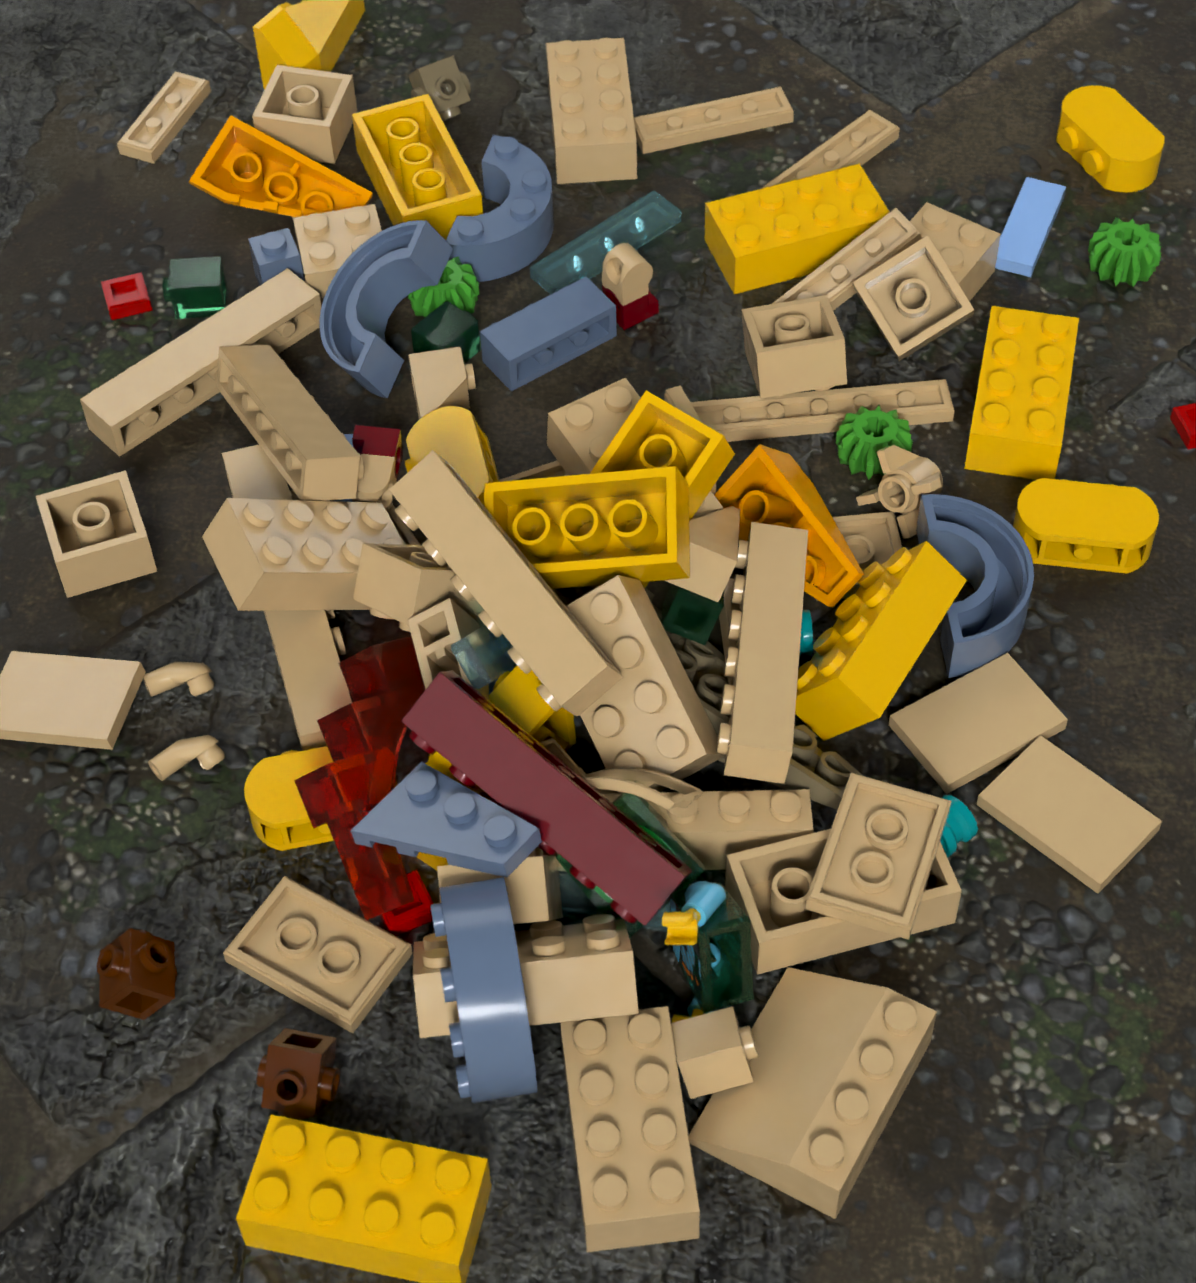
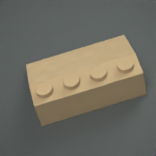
[688,967,937,1219]

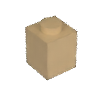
[671,1006,758,1099]

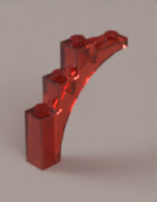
[294,636,425,921]

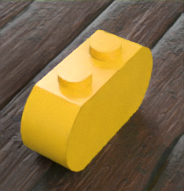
[1056,85,1165,193]
[405,406,500,505]
[1013,478,1159,574]
[244,739,397,851]

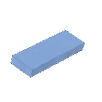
[995,177,1066,277]

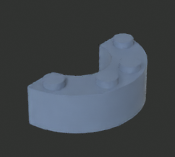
[446,135,554,282]
[319,220,453,398]
[916,494,1034,678]
[430,877,537,1104]

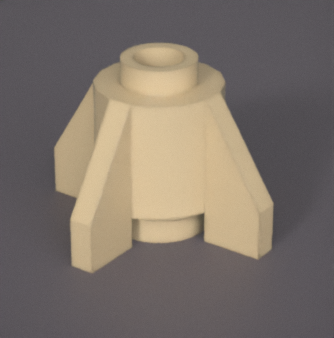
[856,445,943,539]

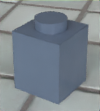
[248,228,305,286]

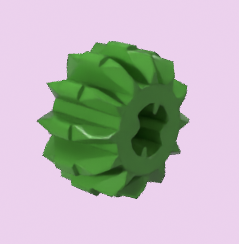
[1088,217,1162,287]
[408,257,479,326]
[835,404,913,480]

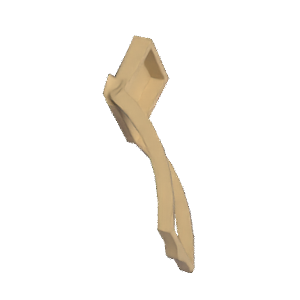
[539,738,703,810]

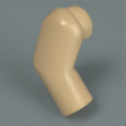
[143,661,215,697]
[148,735,225,781]

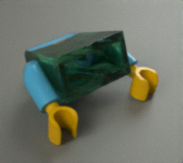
[662,881,753,1023]

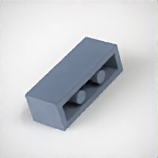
[480,277,617,392]

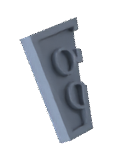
[351,762,542,878]

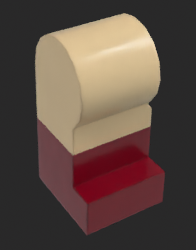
[602,243,659,330]
[352,425,403,511]

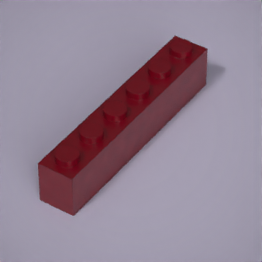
[401,670,693,926]

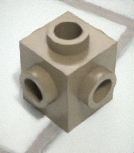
[408,56,471,121]

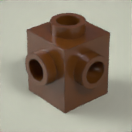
[97,928,177,1020]
[257,1028,340,1120]

